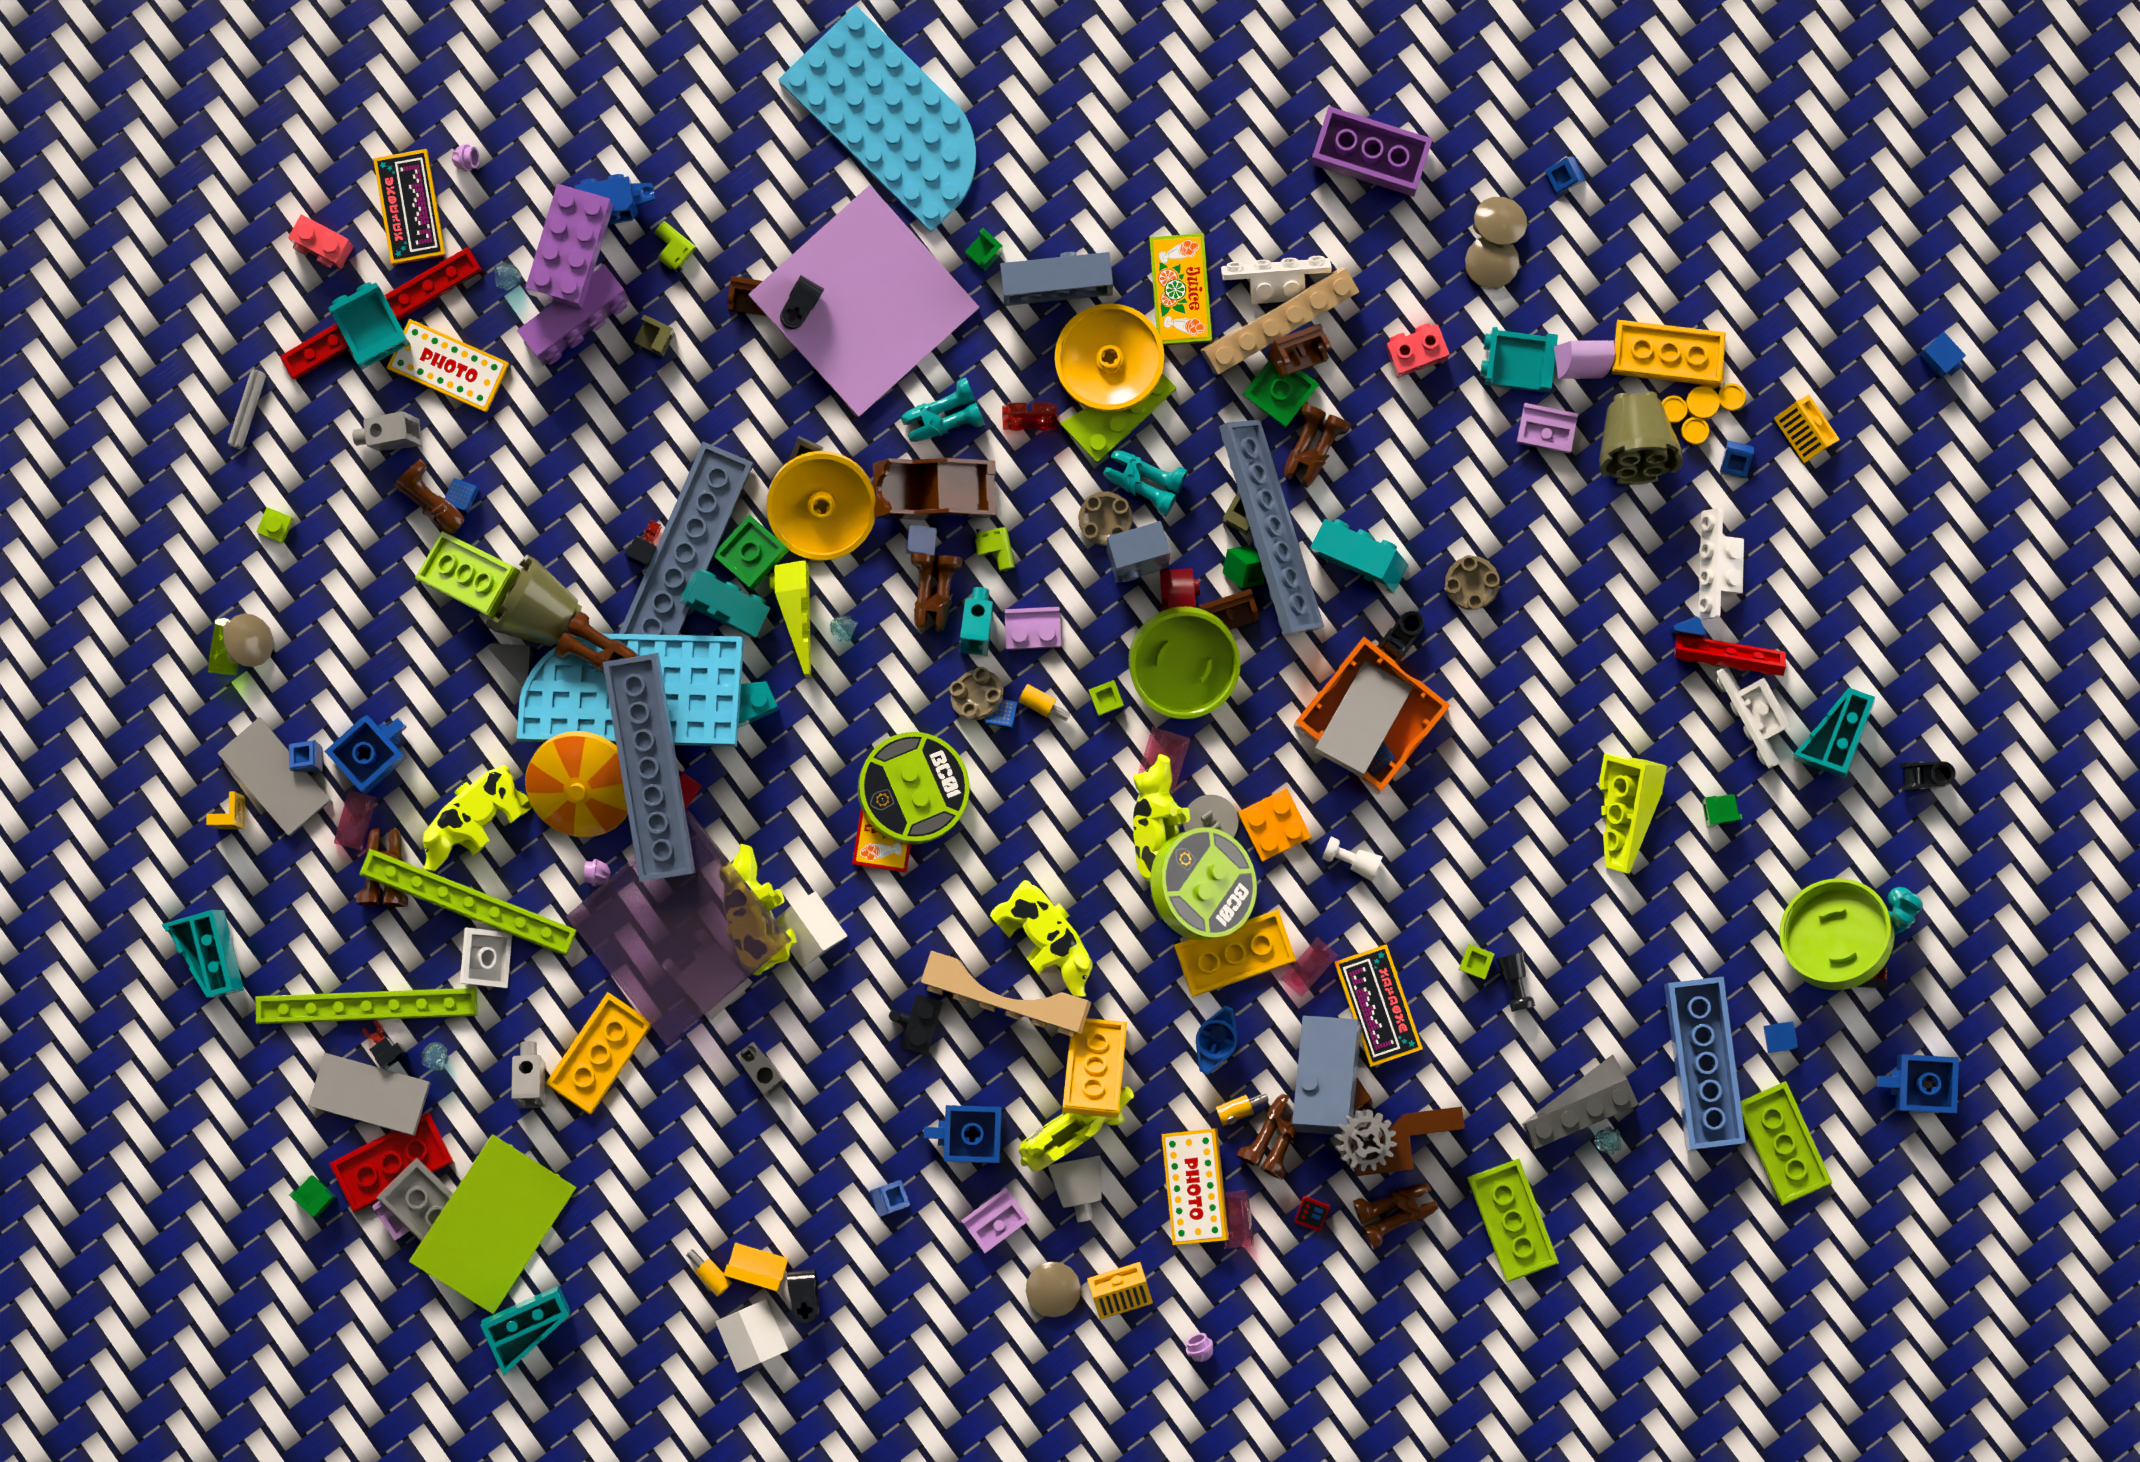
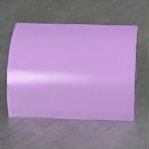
[1554,341,1615,379]

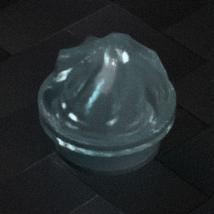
[494,263,521,290]
[830,615,858,642]
[421,1042,449,1070]
[1594,1126,1621,1154]

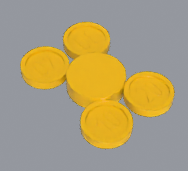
[1662,371,1746,445]

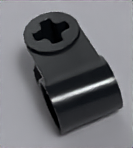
[780,275,824,330]
[1377,611,1424,664]
[1900,761,1956,791]
[787,1269,820,1324]

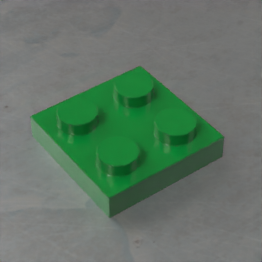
[1242,359,1319,429]
[713,515,789,591]

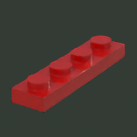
[1675,634,1786,676]

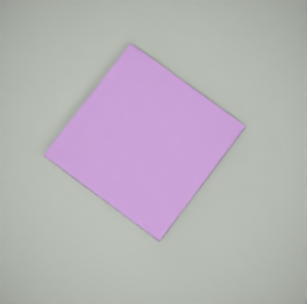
[748,185,979,417]

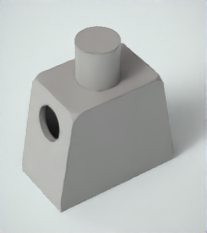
[352,411,422,451]
[512,1041,546,1109]
[1048,1156,1101,1222]

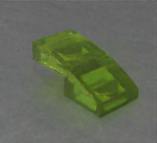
[208,618,238,675]

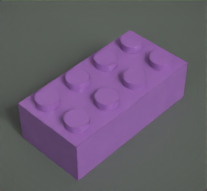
[1311,106,1433,197]
[525,184,613,310]
[517,264,630,366]

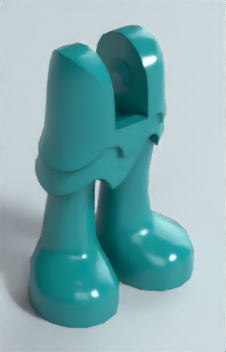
[901,377,985,442]
[1103,450,1188,517]
[1887,887,1923,935]

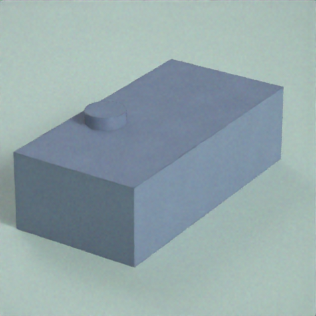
[1000,252,1113,306]
[1107,521,1170,583]
[1292,1016,1361,1135]

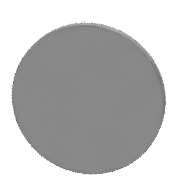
[1183,794,1238,838]

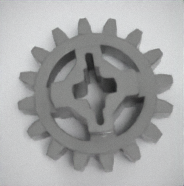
[1335,1109,1397,1171]

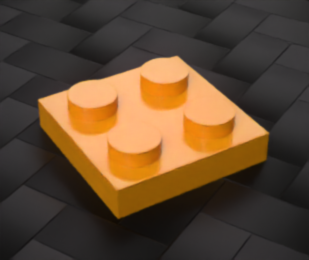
[1238,788,1311,862]

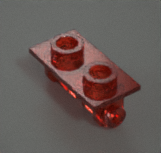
[1002,402,1057,431]

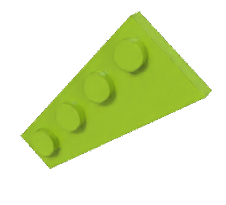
[1060,373,1176,464]

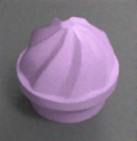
[452,144,479,172]
[584,859,611,887]
[1186,1333,1213,1362]

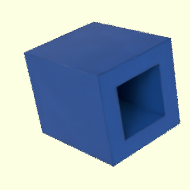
[1919,332,1966,378]

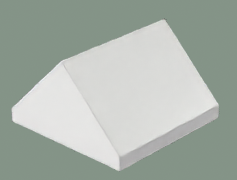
[775,891,847,968]
[460,928,512,988]
[715,1299,788,1373]

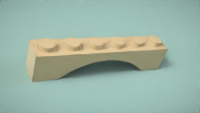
[1200,268,1359,375]
[921,951,1091,1037]

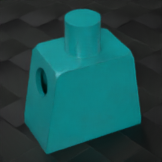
[960,587,993,656]

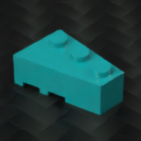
[1310,519,1408,594]
[679,570,770,638]
[1793,688,1875,779]

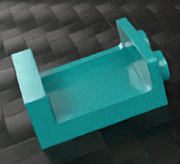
[328,282,410,370]
[1480,327,1558,393]

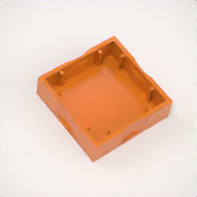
[1294,637,1450,794]

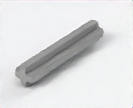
[228,370,266,449]

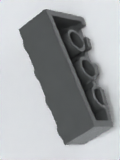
[1522,1054,1638,1149]

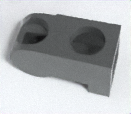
[736,1041,786,1097]

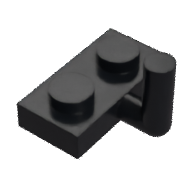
[889,994,943,1055]

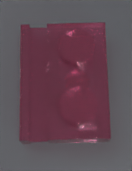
[1138,727,1191,792]

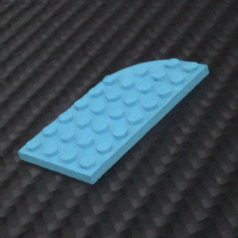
[778,5,976,232]
[517,634,744,747]

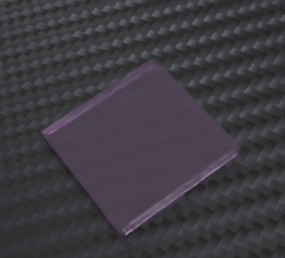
[566,811,792,1045]

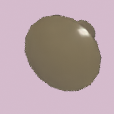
[1473,197,1527,248]
[1465,237,1519,289]
[1078,491,1133,546]
[1445,555,1500,610]
[223,613,273,667]
[949,667,1004,720]
[1025,1262,1081,1317]

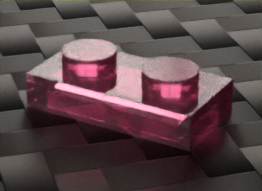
[334,790,377,851]
[1281,937,1338,997]
[1224,1190,1254,1249]

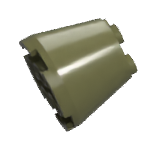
[1599,392,1683,485]
[486,555,582,647]

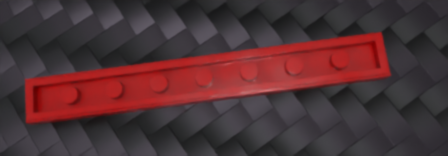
[279,247,483,381]

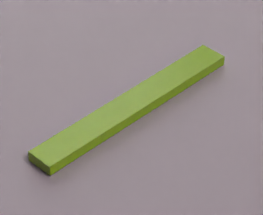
[359,849,577,956]
[255,988,478,1024]

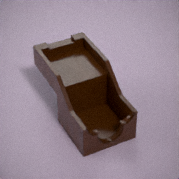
[873,458,997,520]
[1350,1106,1465,1176]

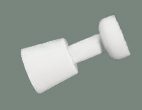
[1322,836,1383,881]

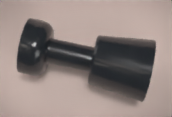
[1496,952,1536,1012]

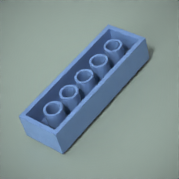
[1664,976,1746,1150]

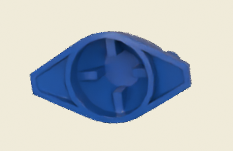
[1196,1006,1237,1075]

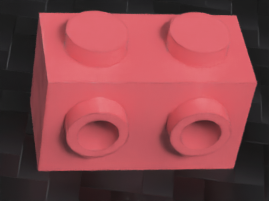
[288,214,354,269]
[1385,323,1450,378]

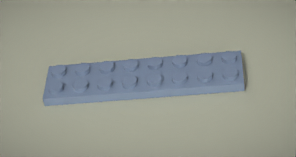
[1219,419,1324,635]
[619,442,754,635]
[603,653,695,882]

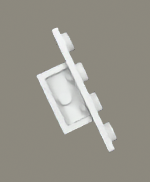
[1221,256,1332,304]
[1698,508,1744,620]
[1716,667,1791,769]

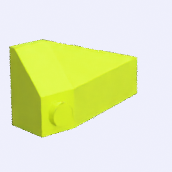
[770,561,811,677]
[1599,754,1667,873]

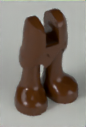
[1283,403,1351,488]
[394,459,464,535]
[911,553,963,633]
[554,611,638,674]
[356,828,408,907]
[1236,1094,1298,1180]
[1353,1183,1438,1250]

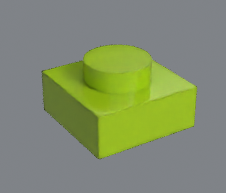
[256,507,294,544]
[1088,680,1124,716]
[1458,944,1494,980]

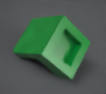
[965,228,1003,272]
[1223,546,1265,588]
[1701,794,1742,827]
[289,1175,336,1218]

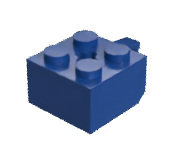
[574,174,655,225]
[324,715,407,795]
[1876,1054,1959,1114]
[923,1105,1002,1163]

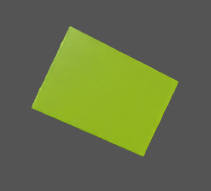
[409,1134,576,1314]

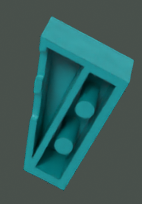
[738,681,779,728]
[161,910,244,998]
[480,1285,570,1376]

